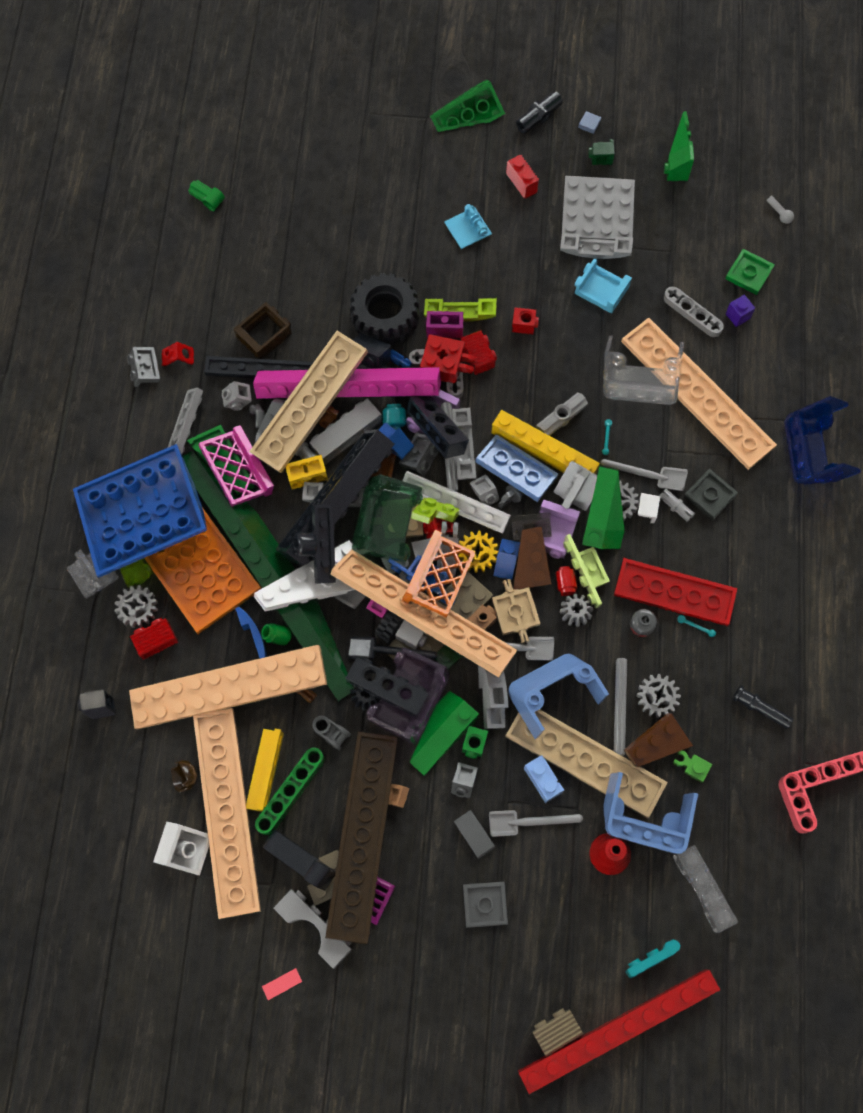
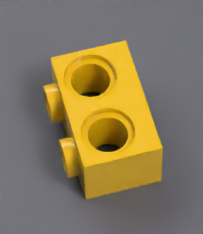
[285,455,328,489]

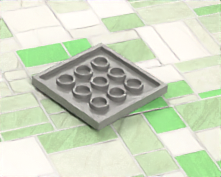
[561,176,635,240]

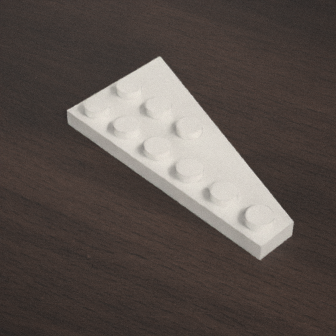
[254,540,361,611]

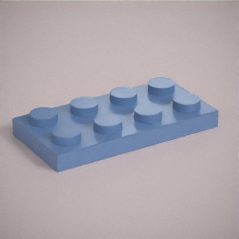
[475,434,558,502]

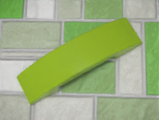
[424,298,497,322]

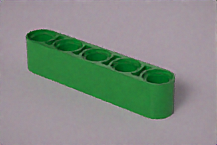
[255,748,325,835]

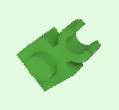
[673,750,712,783]

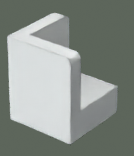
[638,493,660,523]

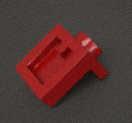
[423,517,454,539]

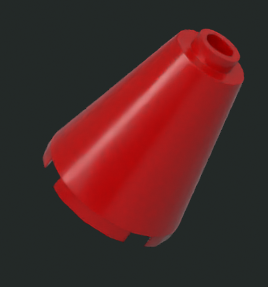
[589,833,631,875]

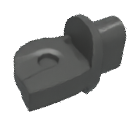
[498,485,525,509]

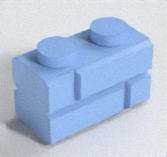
[524,755,564,803]

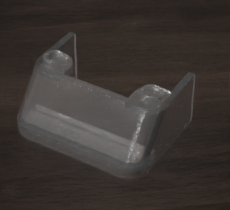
[603,336,684,405]

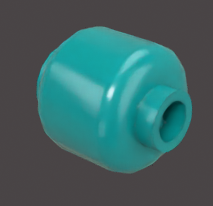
[382,404,407,430]

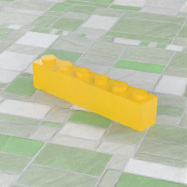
[491,410,600,474]

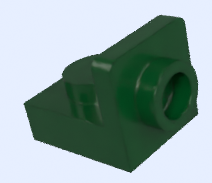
[434,645,463,672]

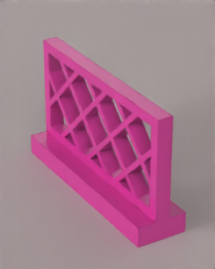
[199,425,274,507]

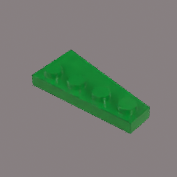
[187,425,254,496]

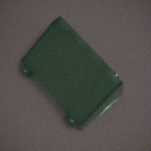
[352,474,423,562]

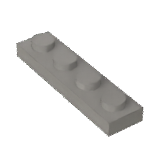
[167,388,203,454]

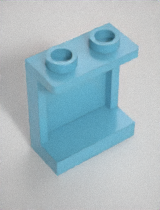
[574,258,632,314]

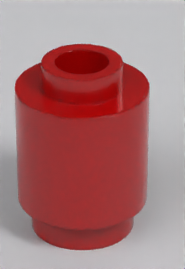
[555,566,577,596]

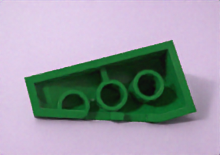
[430,80,505,132]
[664,111,694,181]
[582,466,624,549]
[410,691,479,776]

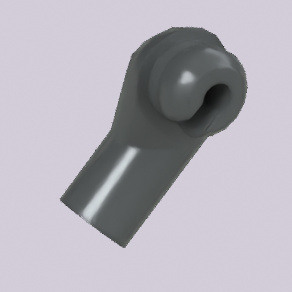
[250,404,265,428]

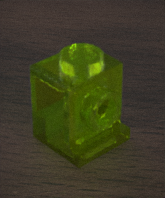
[120,559,153,589]

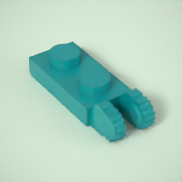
[625,939,681,979]

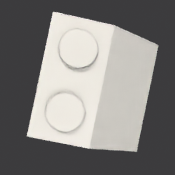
[153,822,209,876]

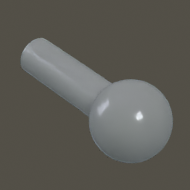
[766,195,794,224]

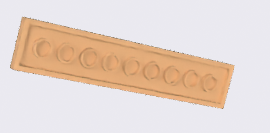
[621,318,777,470]
[331,549,517,677]
[129,645,327,730]
[193,708,261,919]

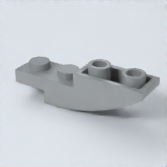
[478,665,508,729]

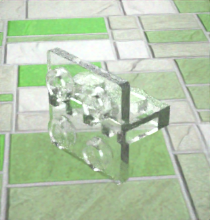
[67,550,119,598]

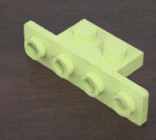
[563,534,610,608]

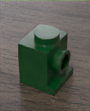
[588,139,614,165]

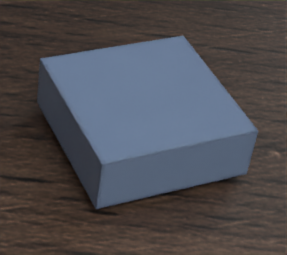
[578,111,602,134]

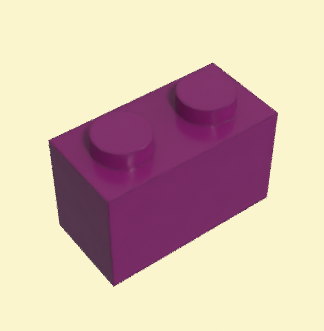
[426,311,463,338]

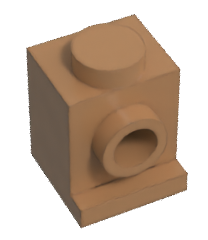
[467,604,497,631]

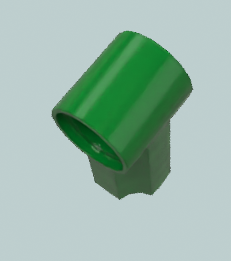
[188,180,225,211]

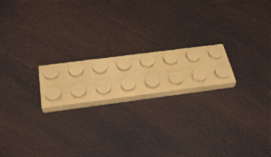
[249,331,368,473]
[505,709,668,819]

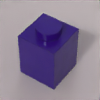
[726,294,755,327]

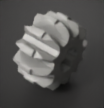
[560,593,593,627]

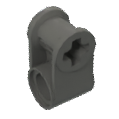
[313,716,351,751]

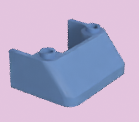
[508,654,609,739]
[603,772,698,854]

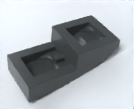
[454,810,495,859]

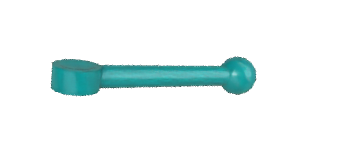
[602,419,612,455]
[677,615,716,637]

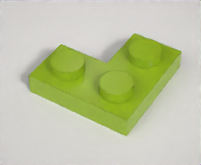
[411,498,460,524]

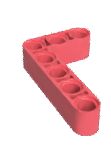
[778,751,863,834]

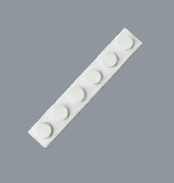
[400,471,511,534]

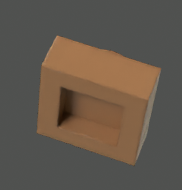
[388,784,409,808]

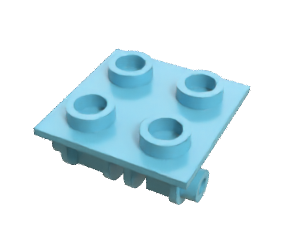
[444,204,492,249]

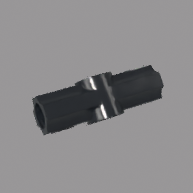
[516,92,563,134]

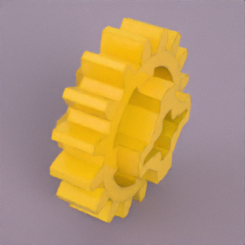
[458,531,499,573]

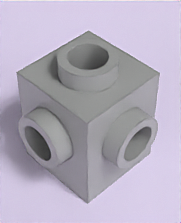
[222,381,252,411]

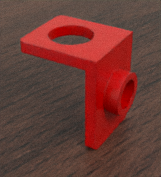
[162,342,194,366]

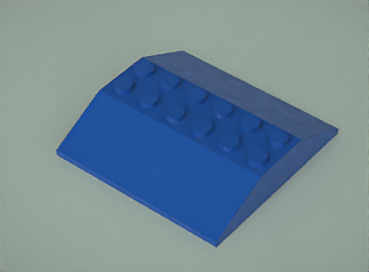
[73,444,207,578]

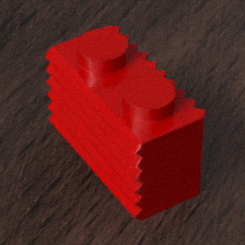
[506,155,539,199]
[461,330,497,375]
[130,618,178,660]

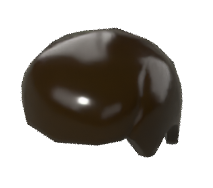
[171,760,197,793]

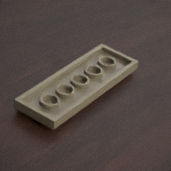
[387,571,493,678]

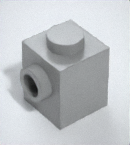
[395,620,428,649]

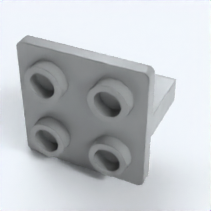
[554,461,597,511]

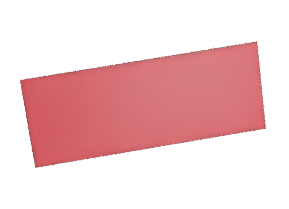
[262,968,302,1000]

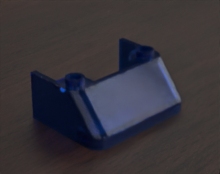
[784,396,861,484]

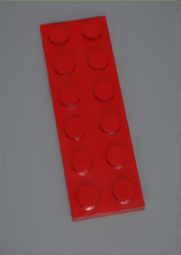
[614,558,737,626]

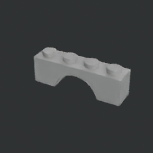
[274,889,352,969]

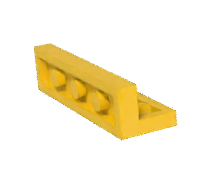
[246,729,284,812]

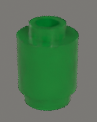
[261,623,292,646]

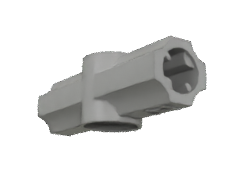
[536,392,588,436]

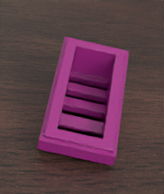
[371,877,396,925]

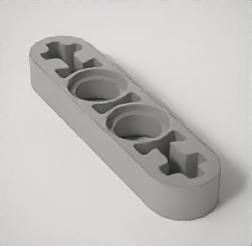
[664,287,724,337]

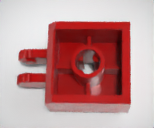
[420,334,477,383]

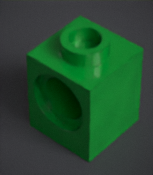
[462,726,488,759]

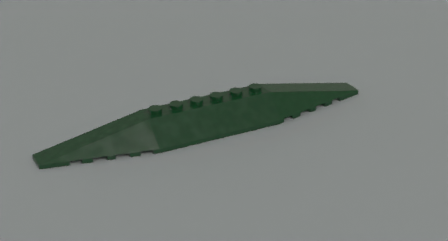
[183,451,354,702]

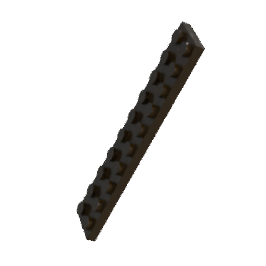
[325,732,398,945]

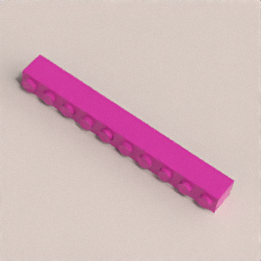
[253,367,441,399]

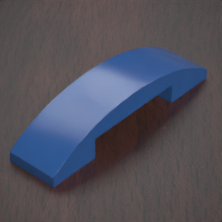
[236,607,267,659]

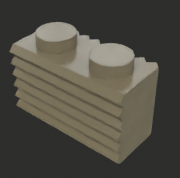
[532,1008,583,1057]

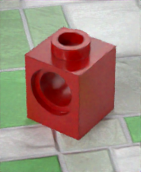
[512,307,539,334]

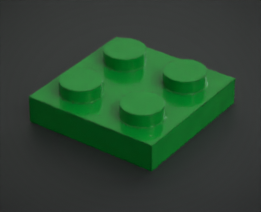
[725,249,775,295]

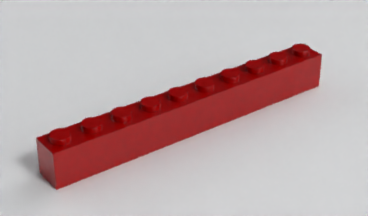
[518,970,720,1094]

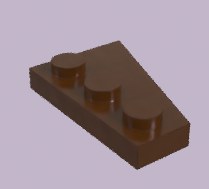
[513,527,551,590]
[624,713,693,767]

